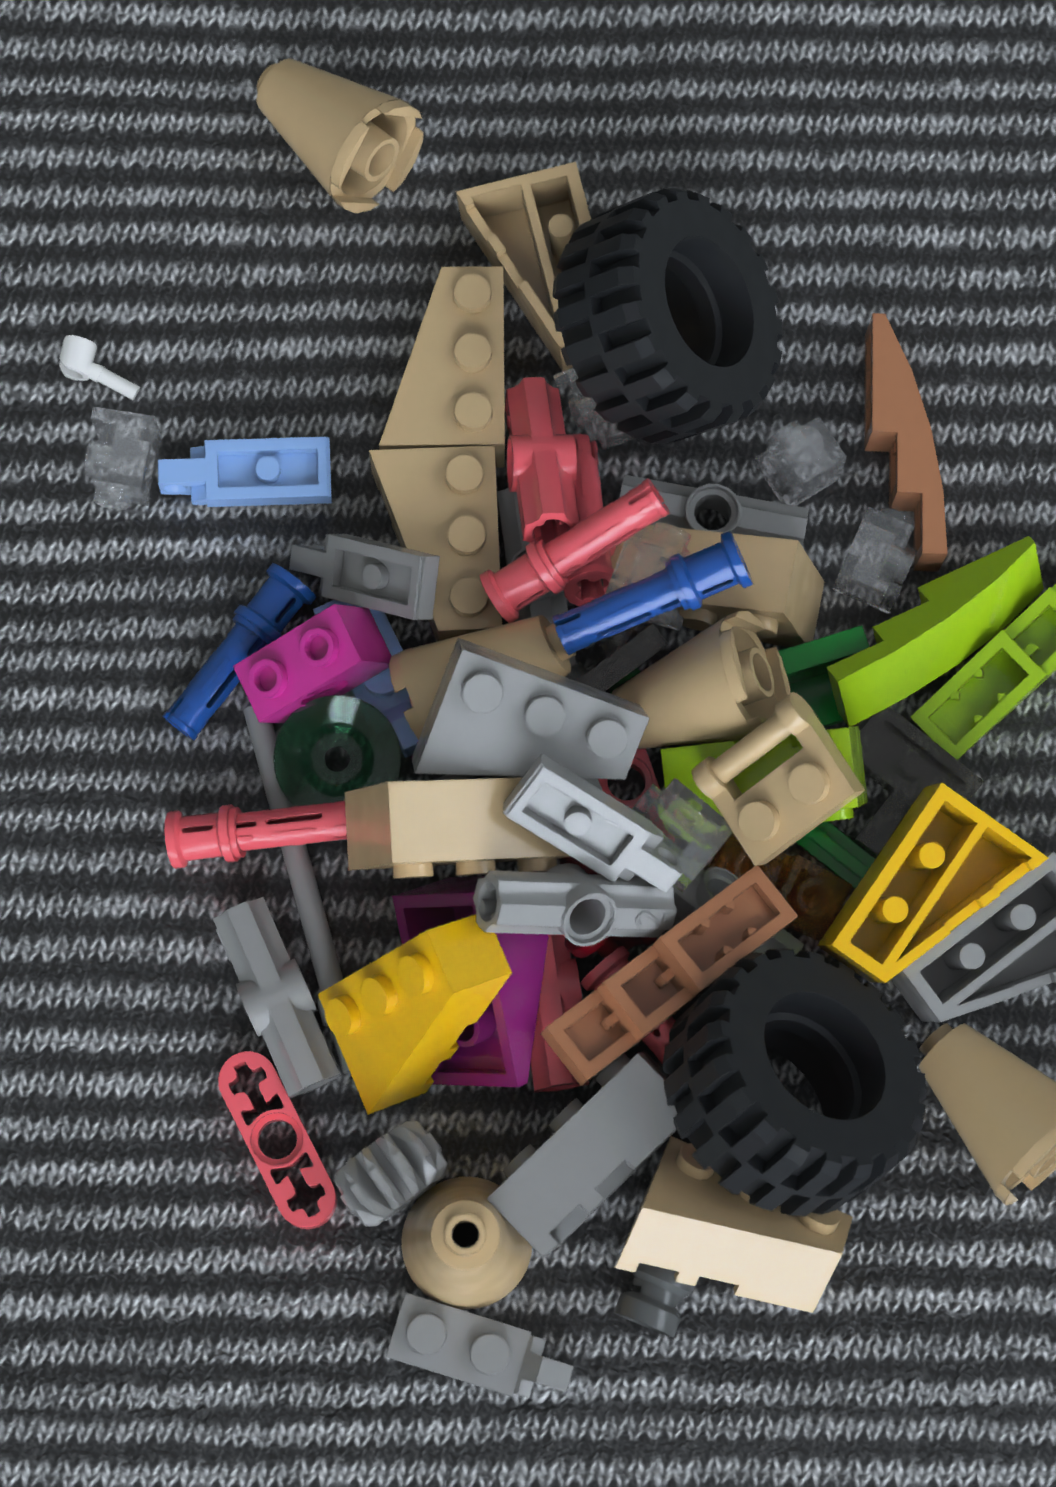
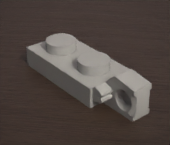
[289,534,440,620]
[503,753,682,893]
[385,1292,574,1398]

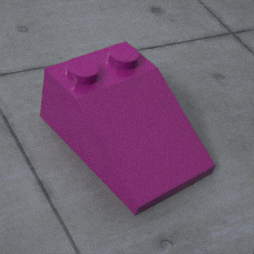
[392,876,549,1087]

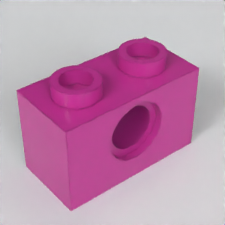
[233,604,391,724]

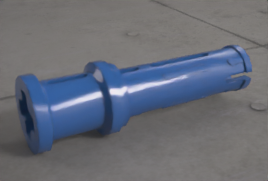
[552,531,754,655]
[162,563,316,741]

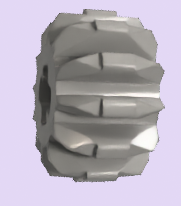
[334,1121,448,1226]

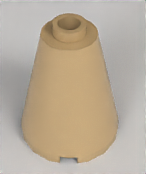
[257,59,424,214]
[612,611,791,749]
[389,615,576,740]
[919,1023,1056,1205]
[401,1177,532,1310]

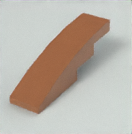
[865,313,948,571]
[540,866,798,1086]

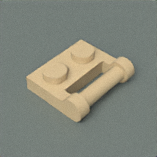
[691,692,865,866]

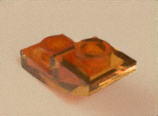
[709,827,852,941]

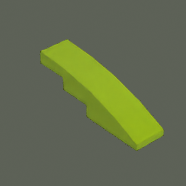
[826,536,1044,727]
[911,584,1056,763]

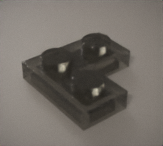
[854,707,984,858]

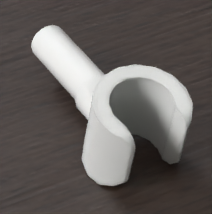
[59,335,140,400]

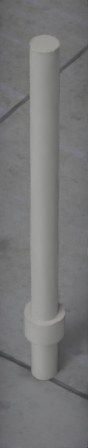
[243,706,350,1074]

